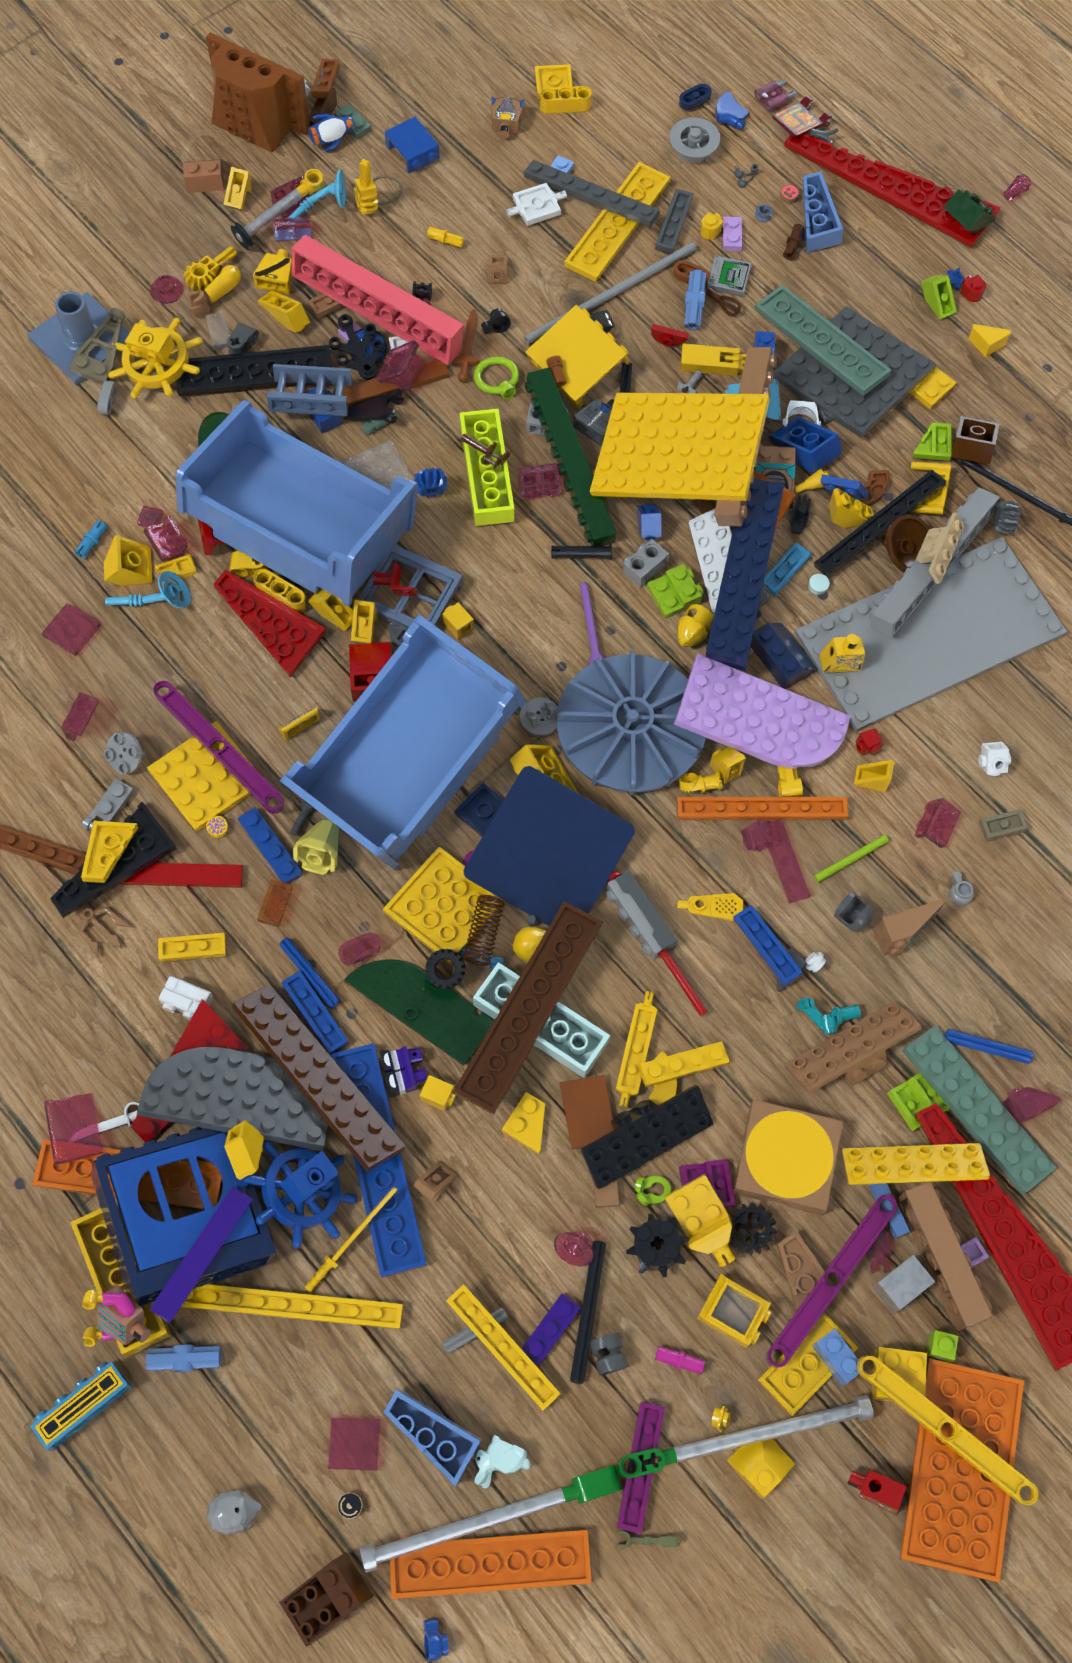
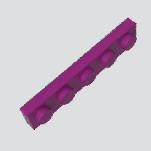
[616,1402,665,1534]

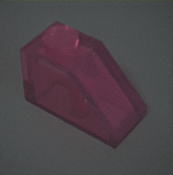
[1003,1087,1061,1124]

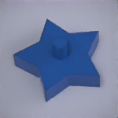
[947,268,965,290]

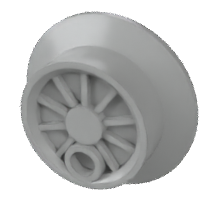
[669,117,720,163]

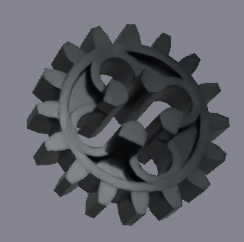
[730,1203,778,1256]

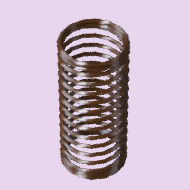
[463,895,505,966]

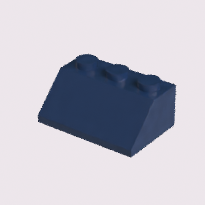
[750,623,818,689]

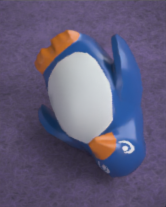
[308,114,355,152]

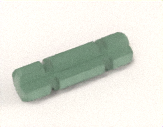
[362,411,398,435]

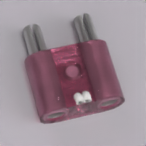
[754,78,797,112]

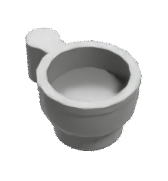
[949,872,974,906]

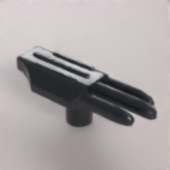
[790,494,811,535]

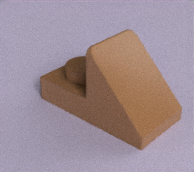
[414,1161,457,1202]

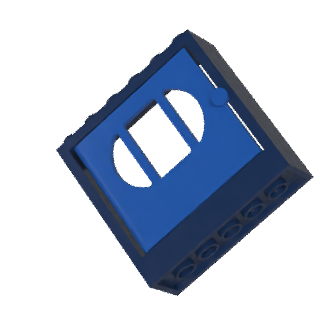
[91,1127,276,1306]

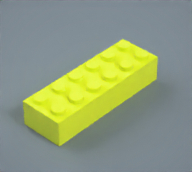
[459,409,515,526]

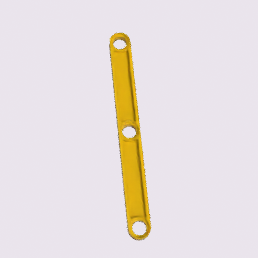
[857,1356,1038,1505]

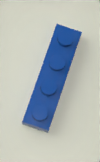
[237,807,303,886]
[733,905,803,987]
[281,971,349,1056]

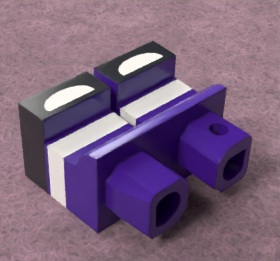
[380,1046,427,1098]

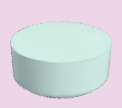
[808,574,830,595]

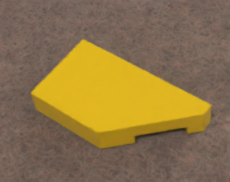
[155,554,198,579]

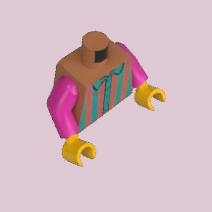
[82,1284,151,1347]

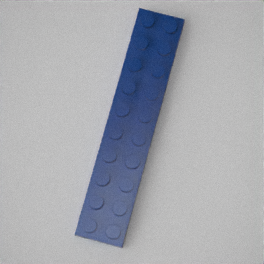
[330,1043,427,1278]

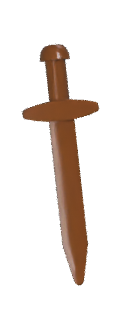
[452,309,480,383]

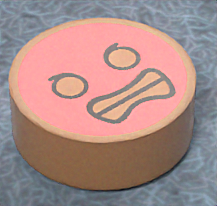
[780,185,799,204]

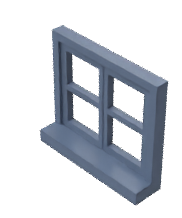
[358,545,464,628]

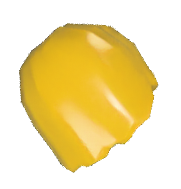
[513,927,547,963]

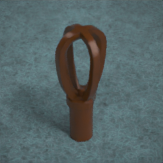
[706,288,741,317]

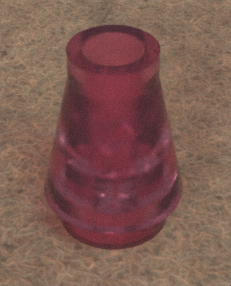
[1003,174,1031,201]

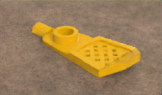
[677,893,743,921]

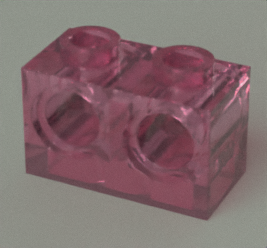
[518,463,561,499]

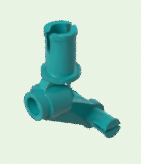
[796,998,861,1035]

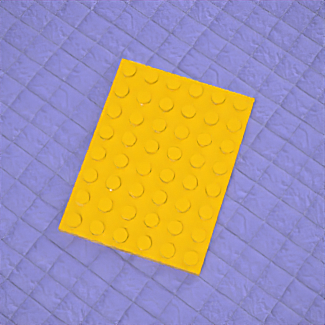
[590,393,770,501]

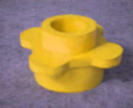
[712,1406,730,1433]

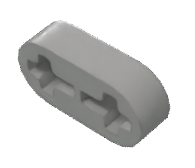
[98,380,117,415]

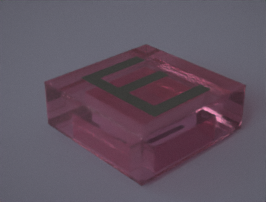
[137,505,164,530]

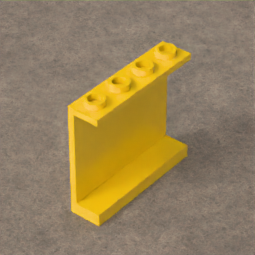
[525,305,630,409]

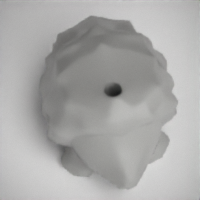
[206,1489,262,1535]

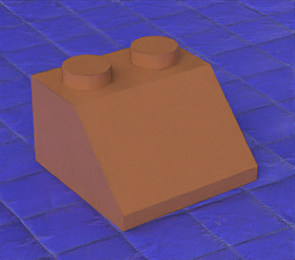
[183,159,224,193]

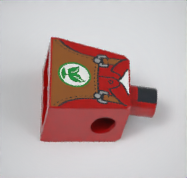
[848,1470,907,1515]

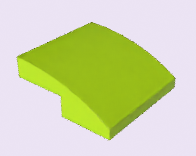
[887,1073,950,1132]

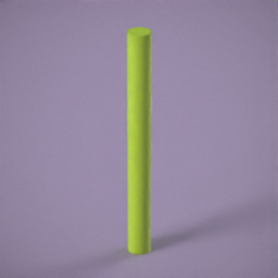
[814,835,889,883]

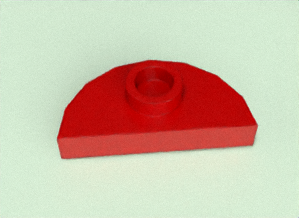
[651,324,689,346]

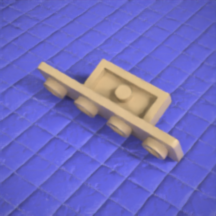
[917,513,964,584]

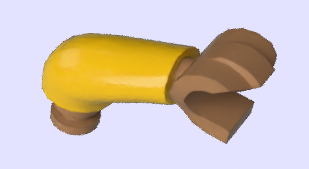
[188,260,241,319]

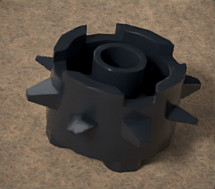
[626,1213,689,1278]

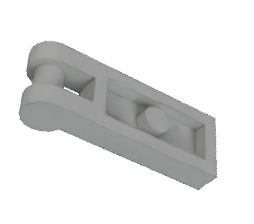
[82,778,135,830]

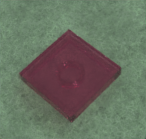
[42,603,101,656]
[328,1418,380,1471]

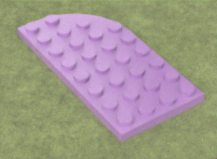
[674,654,851,769]

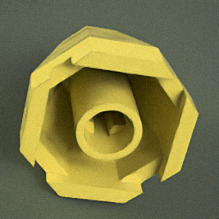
[293,820,339,875]

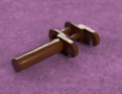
[461,433,511,469]

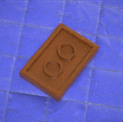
[560,1075,614,1150]

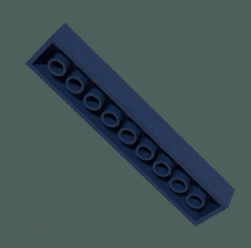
[705,478,784,671]

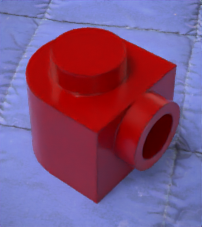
[960,274,986,302]
[855,729,884,756]

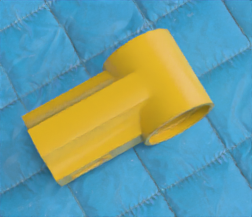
[777,766,803,797]

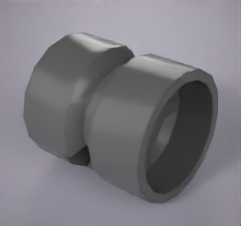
[589,1333,629,1376]

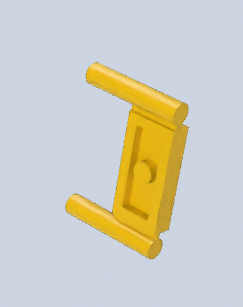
[911,462,952,515]

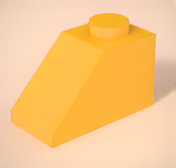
[308,588,353,631]
[710,747,746,785]

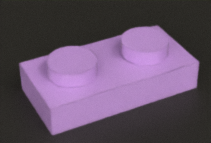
[722,217,742,252]

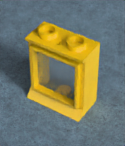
[696,1273,772,1348]

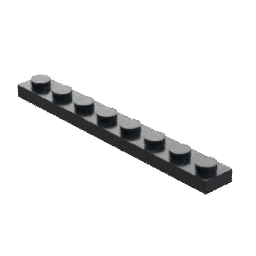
[814,470,946,578]

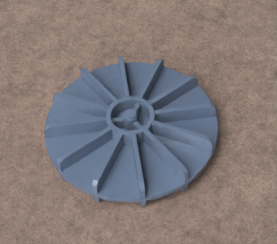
[556,651,706,795]

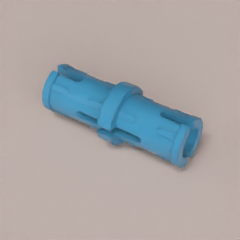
[74,520,108,559]

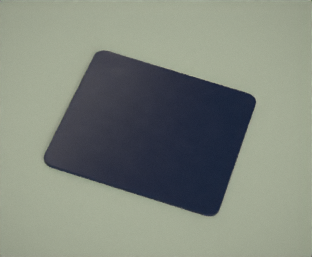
[463,766,635,926]

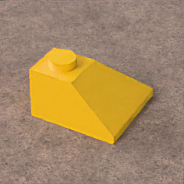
[103,535,153,586]
[726,1439,795,1499]

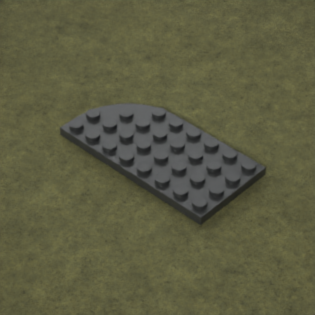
[137,1047,328,1151]

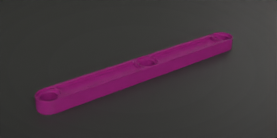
[153,681,284,814]
[766,1194,897,1368]

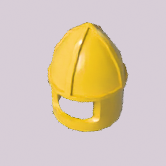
[677,604,714,647]

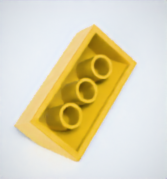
[509,745,579,794]

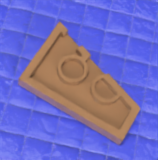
[777,1231,835,1311]

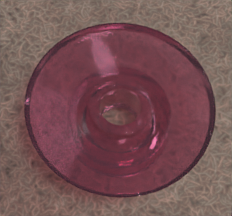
[150,275,184,304]
[554,1231,593,1267]

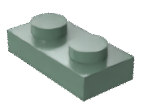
[334,104,371,140]

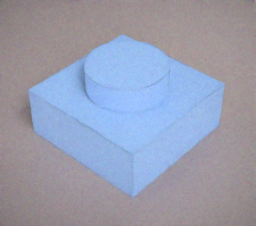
[551,155,574,174]

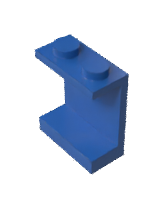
[385,116,439,173]

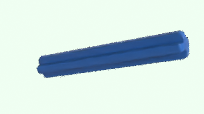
[279,937,340,1009]
[945,1029,1033,1064]

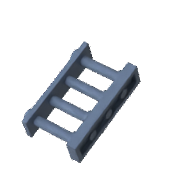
[267,364,352,416]

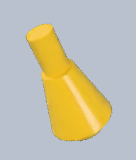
[794,468,829,494]

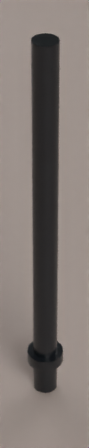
[960,460,1072,526]

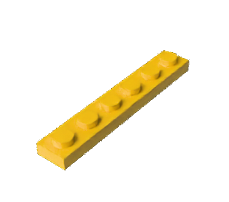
[446,1284,561,1411]

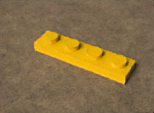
[638,1041,730,1087]

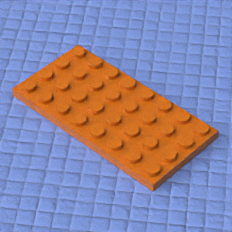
[899,1358,1024,1583]

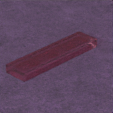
[760,819,810,904]

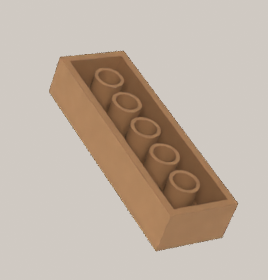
[896,1182,993,1333]

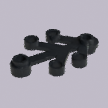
[329,314,384,380]

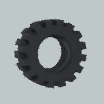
[425,949,466,989]

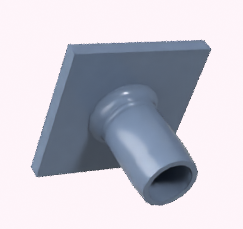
[27,291,130,386]

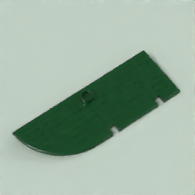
[344,959,494,1066]

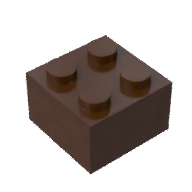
[951,416,1000,465]

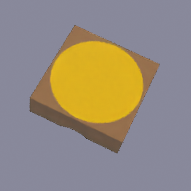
[733,1099,843,1216]

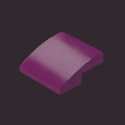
[679,1160,735,1208]

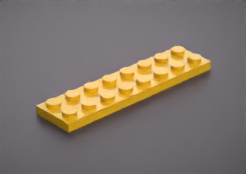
[564,162,671,282]

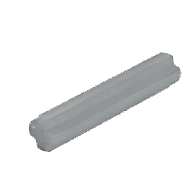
[442,1308,508,1354]

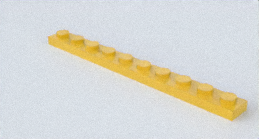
[181,1284,403,1330]

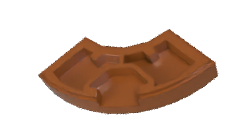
[860,470,889,506]

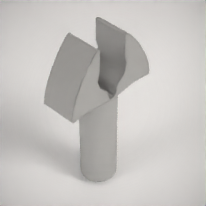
[677,370,702,393]

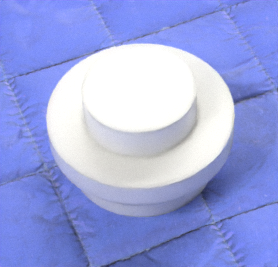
[805,952,826,972]

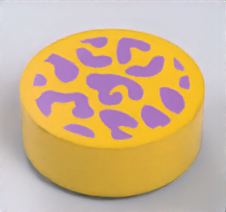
[206,816,229,839]

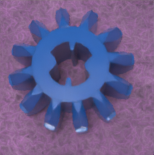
[414,467,448,498]

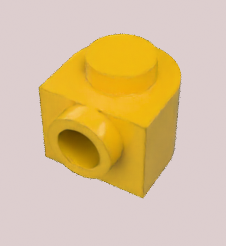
[700,212,724,240]

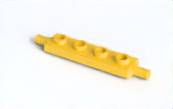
[615,991,657,1109]

